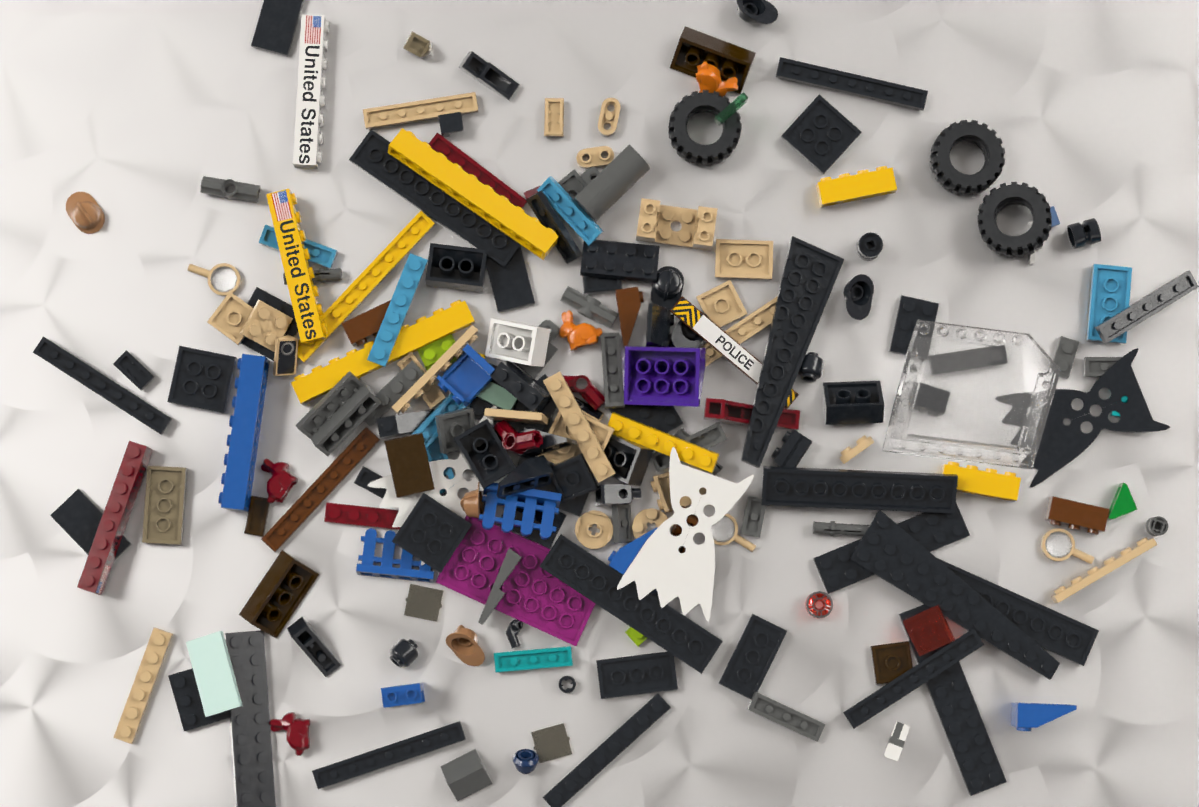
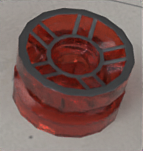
[805,591,833,618]

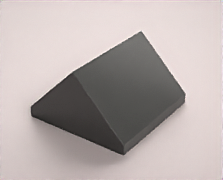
[440,749,492,801]

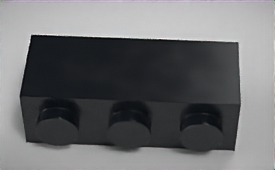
[490,361,552,412]

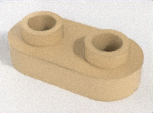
[598,98,621,136]
[576,146,614,169]
[839,435,874,464]

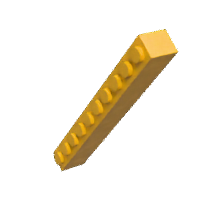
[388,128,559,260]
[291,300,475,405]

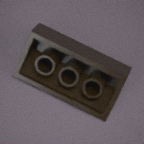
[670,26,756,94]
[239,550,319,638]

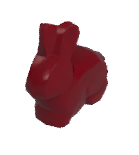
[261,459,298,503]
[270,712,310,756]

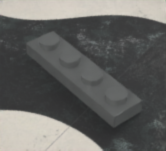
[600,332,625,409]
[364,360,425,427]
[747,692,826,742]

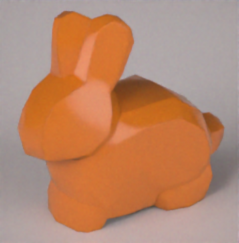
[696,61,738,97]
[559,310,603,351]

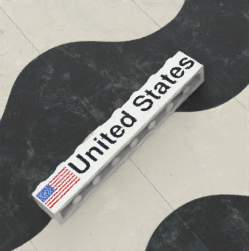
[293,14,329,169]

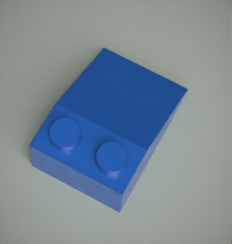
[1011,702,1077,731]

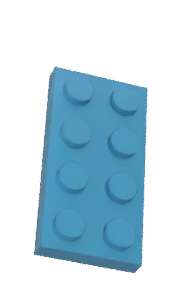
[1087,264,1132,344]

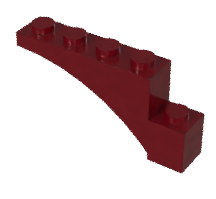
[704,398,800,430]

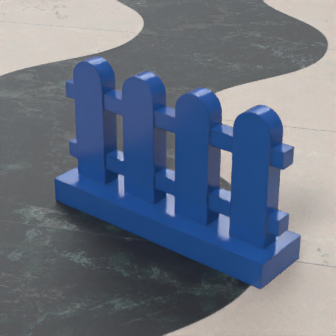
[479,483,562,540]
[356,528,435,583]

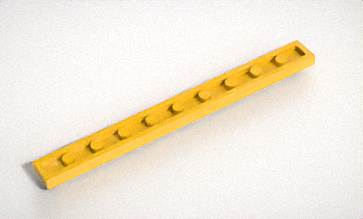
[297,211,435,363]

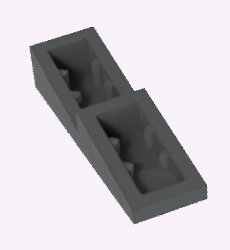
[651,422,727,472]
[478,548,522,625]

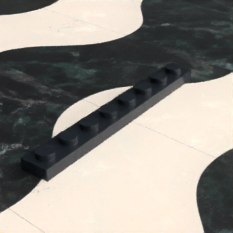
[776,57,928,110]
[33,336,172,435]
[843,628,985,729]
[543,693,671,807]
[312,721,466,789]

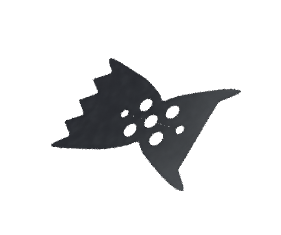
[995,348,1170,488]

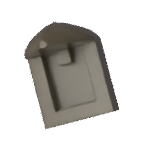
[403,31,432,58]

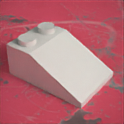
[485,318,551,367]

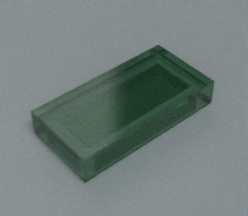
[714,92,748,126]

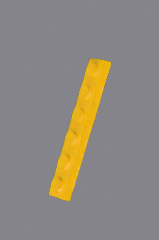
[608,412,720,473]

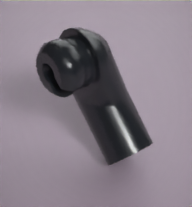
[506,620,523,649]

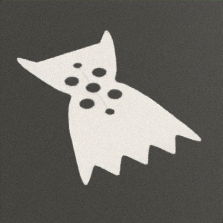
[368,406,519,565]
[617,447,753,621]

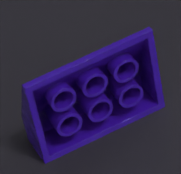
[624,346,706,407]

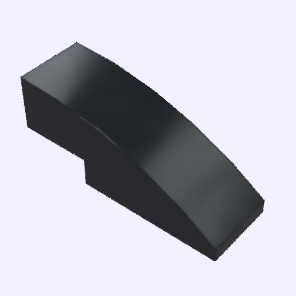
[459,51,520,100]

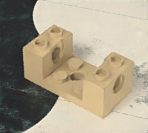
[636,198,718,251]

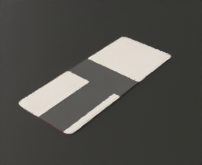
[884,721,910,761]

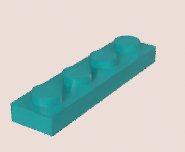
[494,646,573,672]

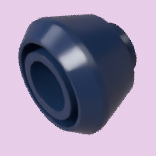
[512,749,539,774]

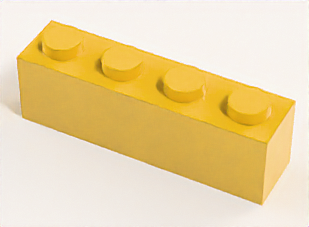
[816,166,897,207]
[941,462,1021,501]

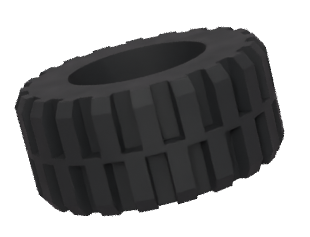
[668,90,742,166]
[930,120,1005,196]
[977,182,1052,258]

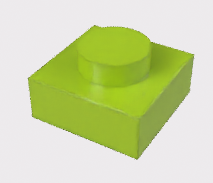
[625,627,647,646]

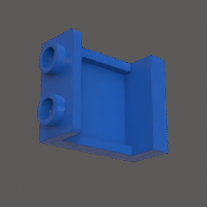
[436,344,495,407]
[381,682,425,708]

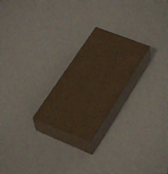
[244,496,270,537]

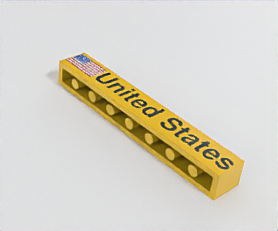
[266,189,328,344]

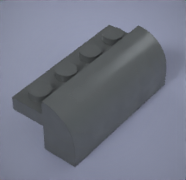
[574,144,650,222]
[296,371,382,456]

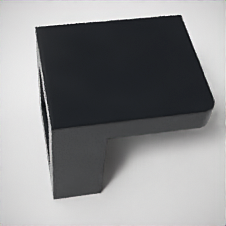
[438,112,464,137]

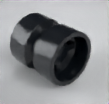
[1067,218,1101,249]
[856,232,883,261]

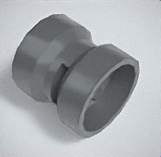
[1145,516,1168,536]

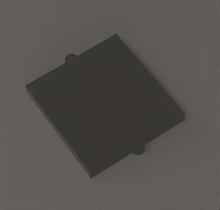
[404,584,444,622]
[531,723,572,763]

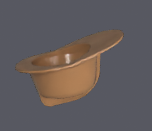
[66,192,105,234]
[460,482,485,518]
[445,625,485,666]

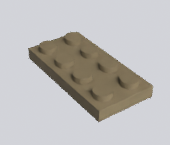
[142,466,187,545]

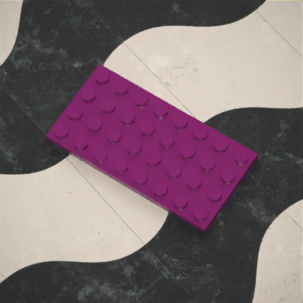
[436,515,595,646]

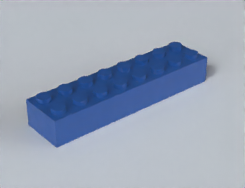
[218,354,270,512]

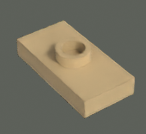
[544,98,564,137]

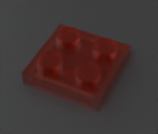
[903,605,955,656]

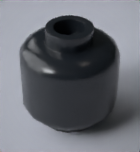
[798,352,824,382]
[390,639,418,668]

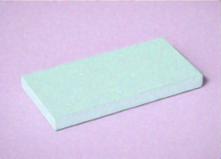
[186,631,243,717]

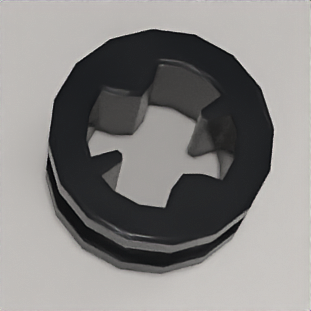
[559,676,576,693]

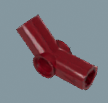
[563,375,605,411]
[494,420,543,454]

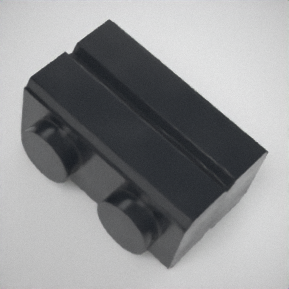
[771,429,812,467]

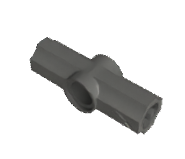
[200,176,260,202]
[560,286,618,328]

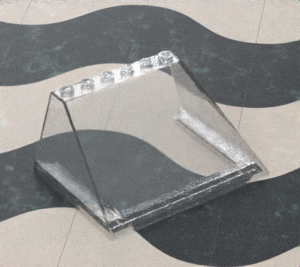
[882,320,1061,469]

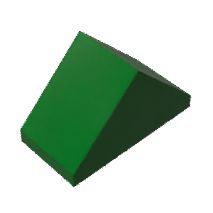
[1107,483,1138,520]

